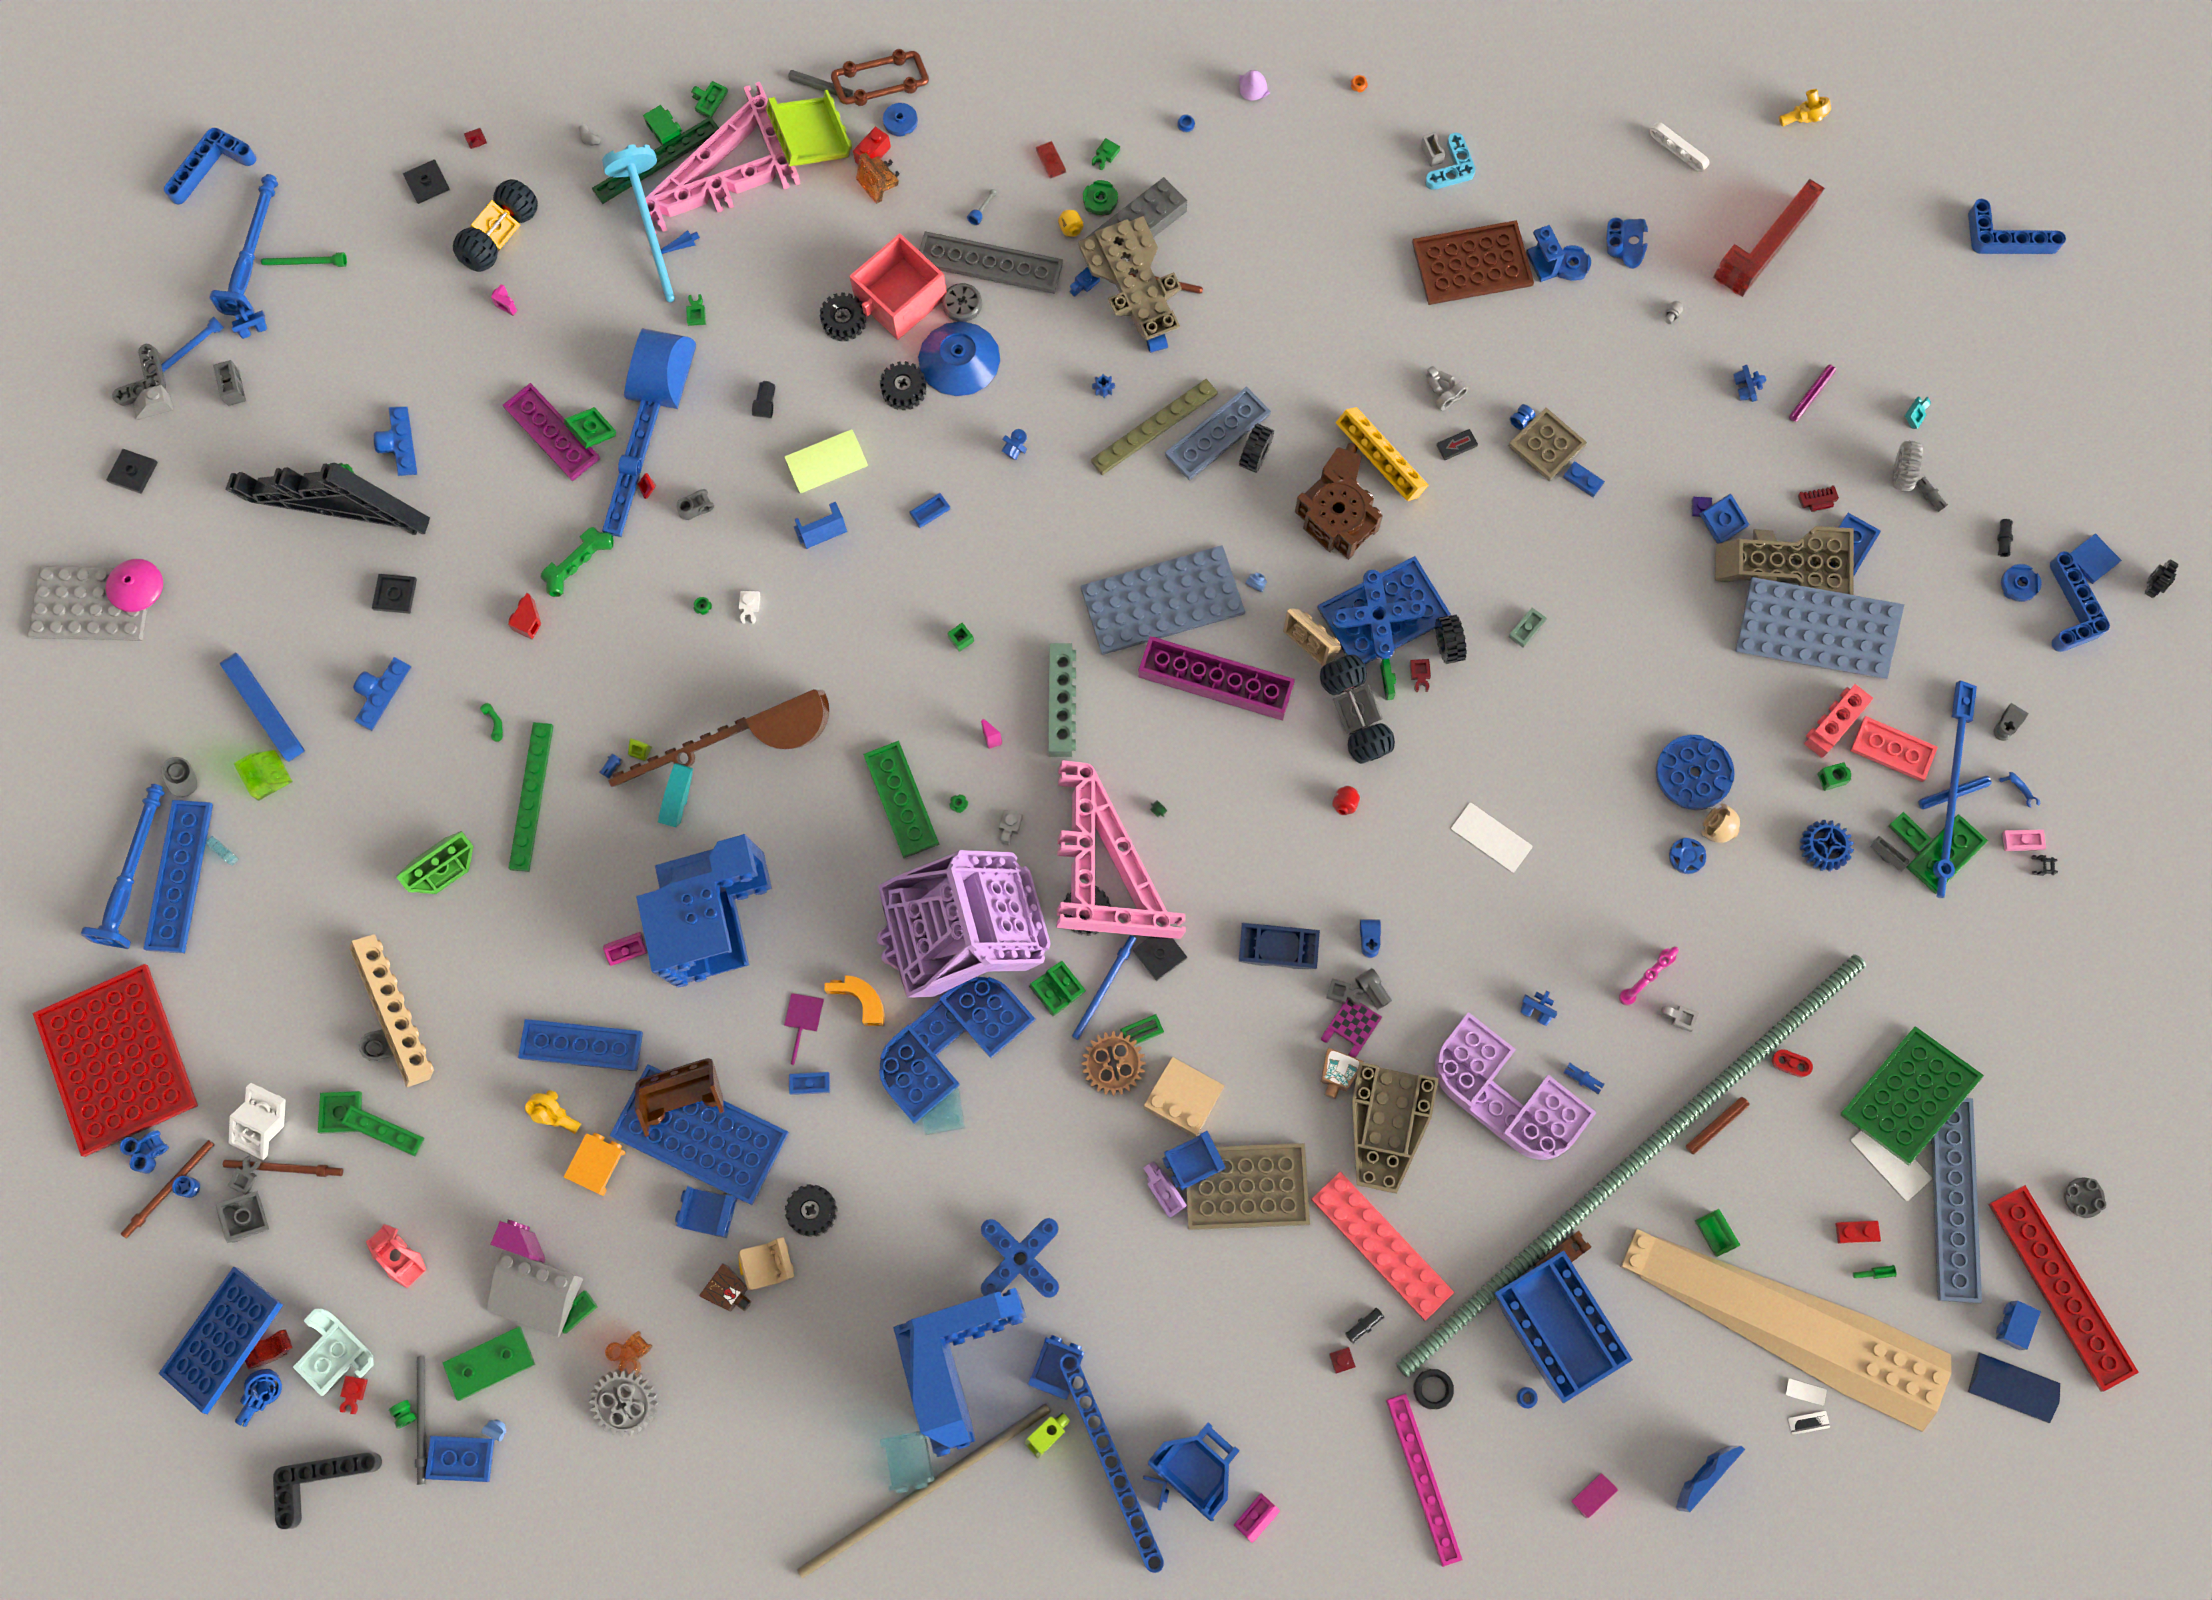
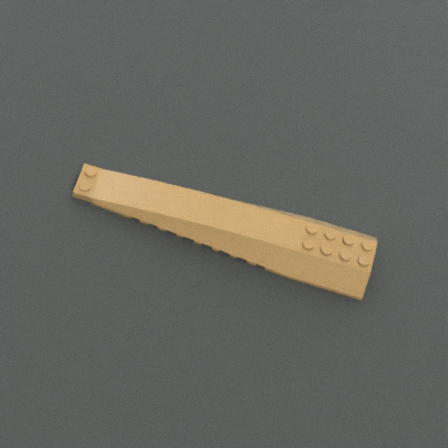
[1620,1229,1952,1432]

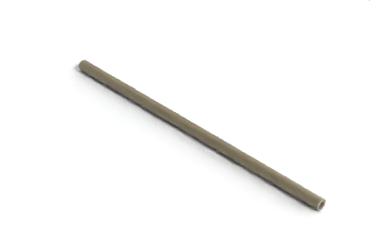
[797,1403,1051,1579]

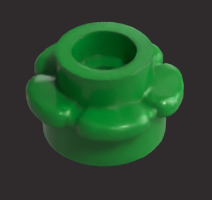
[694,597,712,615]
[949,794,968,813]

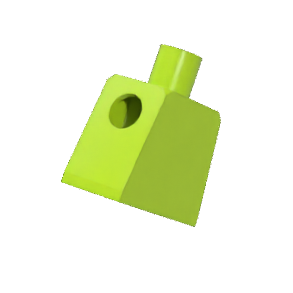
[1024,1412,1070,1459]

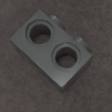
[213,360,246,406]

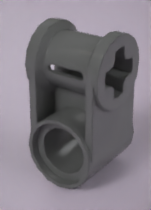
[676,489,714,520]
[1994,703,2029,741]

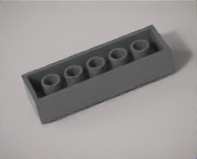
[1086,177,1187,260]

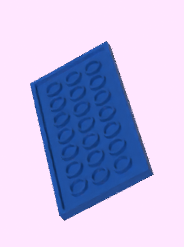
[610,1064,789,1205]

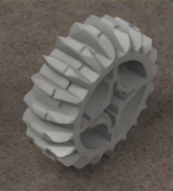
[1892,440,1923,491]

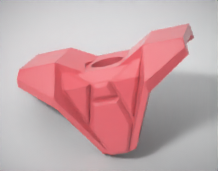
[366,1224,426,1288]

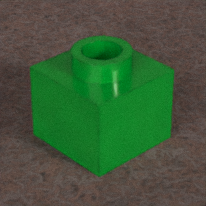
[947,622,974,652]

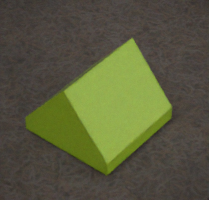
[628,738,652,761]

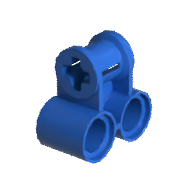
[120,1130,169,1174]

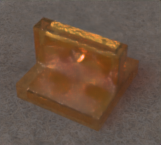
[856,153,899,204]

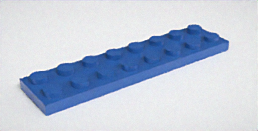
[143,800,213,954]

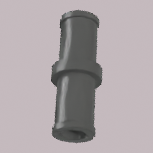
[1916,476,1948,512]

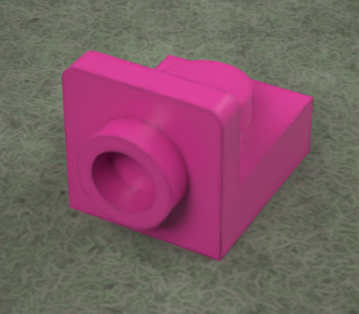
[491,284,517,316]

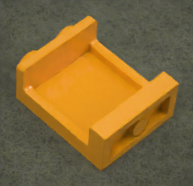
[564,1132,626,1196]

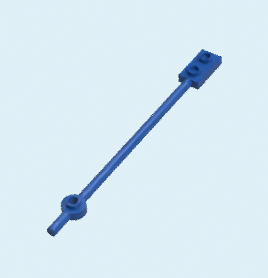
[1933,680,1977,898]

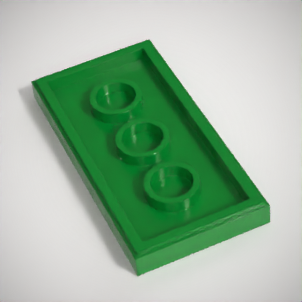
[1906,814,1988,894]

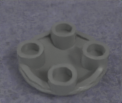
[2064,1177,2107,1218]

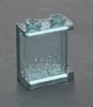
[880,1431,934,1494]

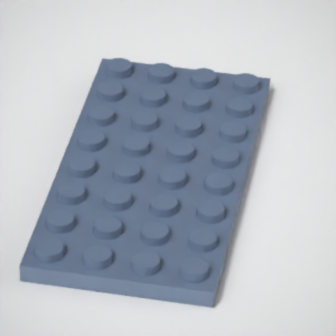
[1081,545,1245,655]
[1735,577,1905,679]

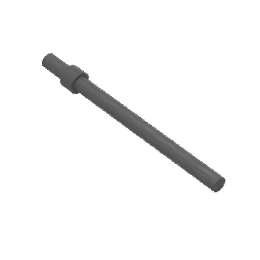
[415,1356,428,1485]

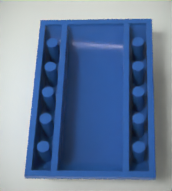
[1495,1251,1633,1404]

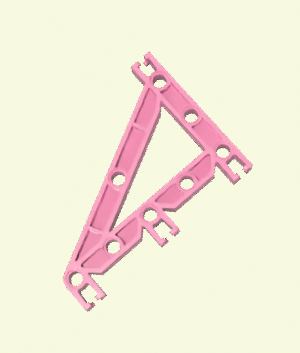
[645,82,800,234]
[1057,760,1186,939]

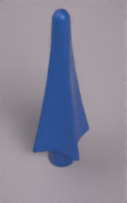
[660,230,700,254]

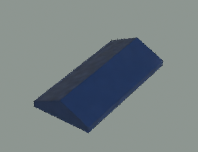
[1968,1353,2061,1423]

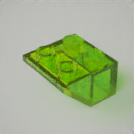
[233,750,293,801]

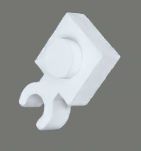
[739,591,760,624]

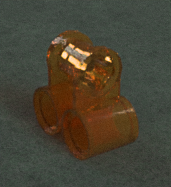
[605,1331,653,1376]

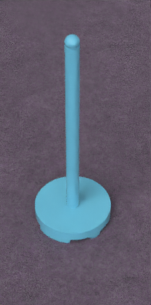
[602,145,675,302]

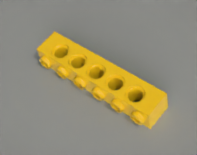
[1335,407,1429,501]

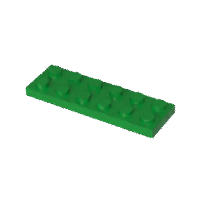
[863,741,940,858]

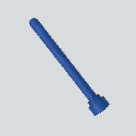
[151,317,224,379]

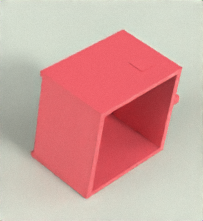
[849,233,947,340]

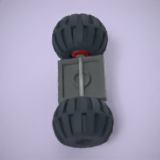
[1320,654,1395,764]

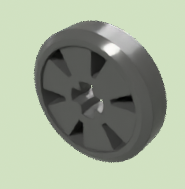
[942,283,982,322]

